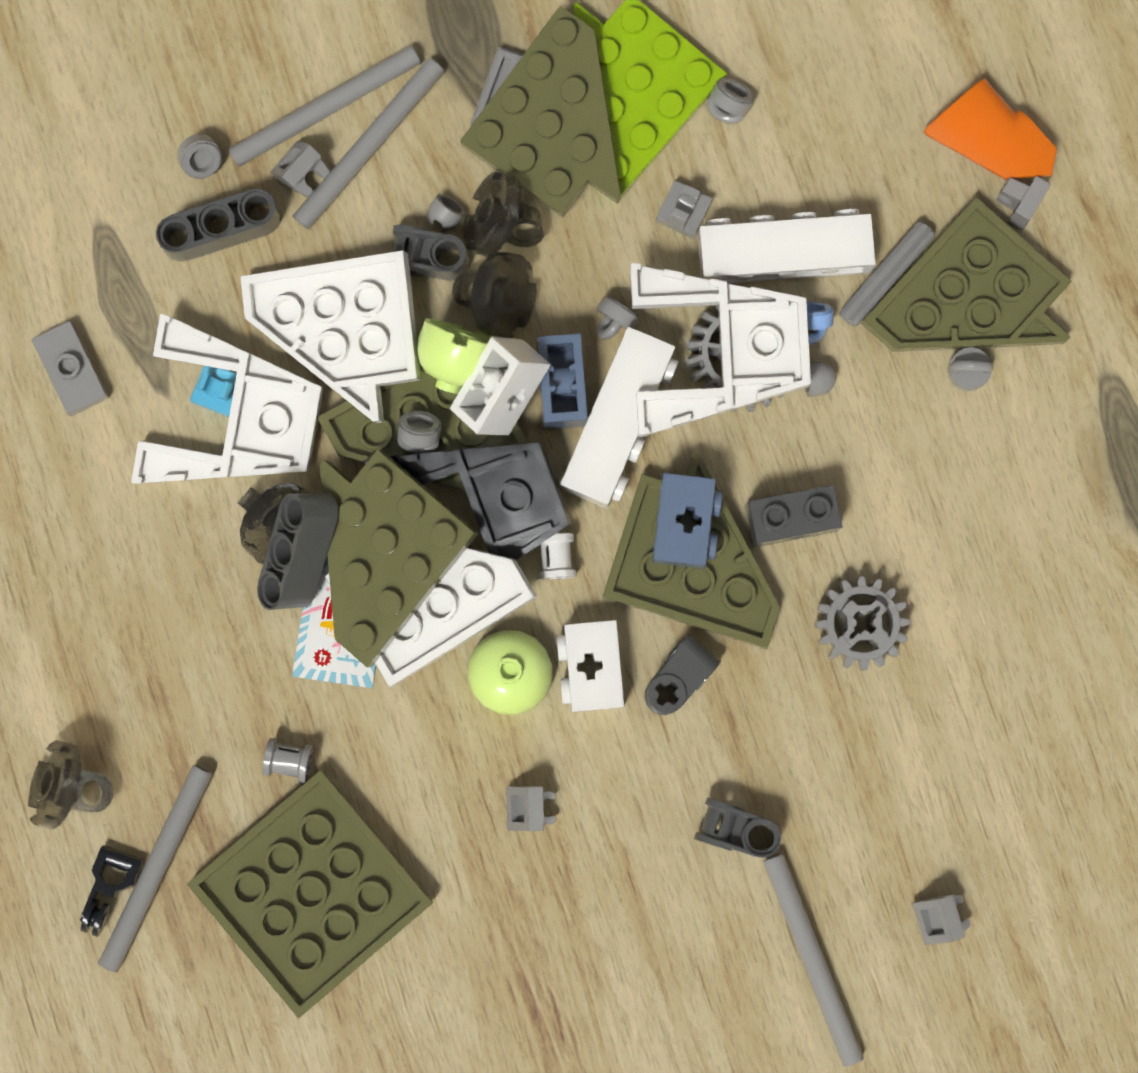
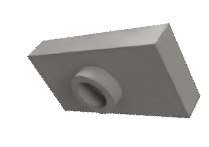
[31,321,109,417]

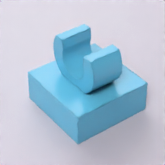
[189,366,237,417]

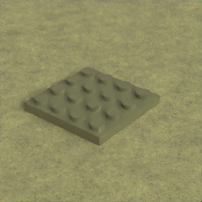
[187,770,433,1019]

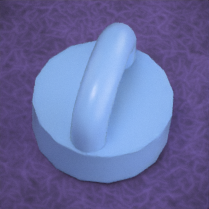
[806,302,834,345]

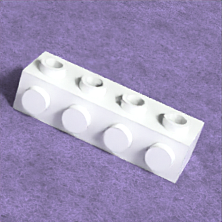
[697,209,876,284]
[560,327,679,509]

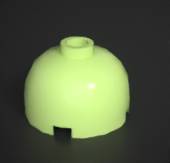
[417,318,492,394]
[467,629,553,715]

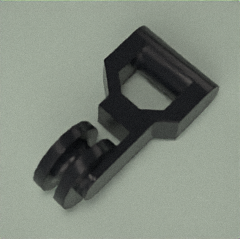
[80,845,144,937]

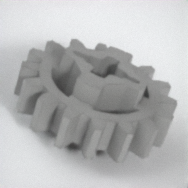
[814,576,910,671]

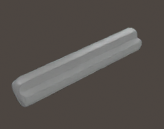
[840,221,935,327]

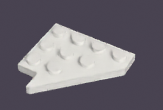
[240,250,421,423]
[325,548,537,687]

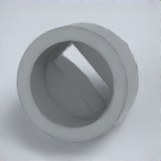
[428,194,465,231]
[805,362,836,397]

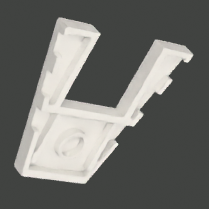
[630,263,811,437]
[131,314,324,484]

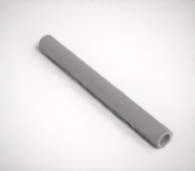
[228,45,421,167]
[292,58,444,230]
[98,765,212,972]
[763,853,864,1067]

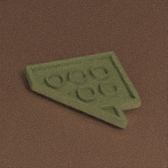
[460,6,621,218]
[861,197,1072,352]
[317,364,527,492]
[319,449,479,667]
[602,452,780,649]

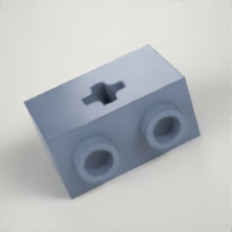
[537,334,588,430]
[652,473,722,569]

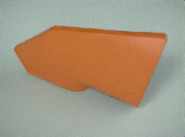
[924,78,1057,180]

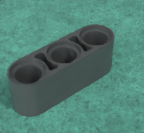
[156,189,281,262]
[257,492,338,610]

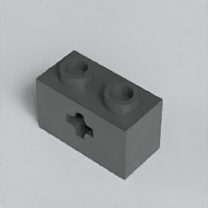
[745,485,842,548]

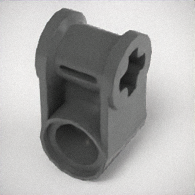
[392,225,470,281]
[644,633,721,715]
[694,797,781,858]

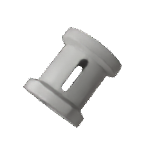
[262,738,314,783]

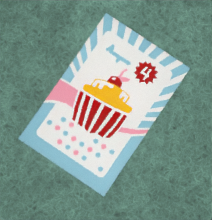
[292,556,376,688]

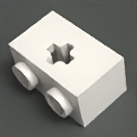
[450,337,551,435]
[557,620,624,712]

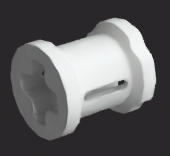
[538,533,577,580]

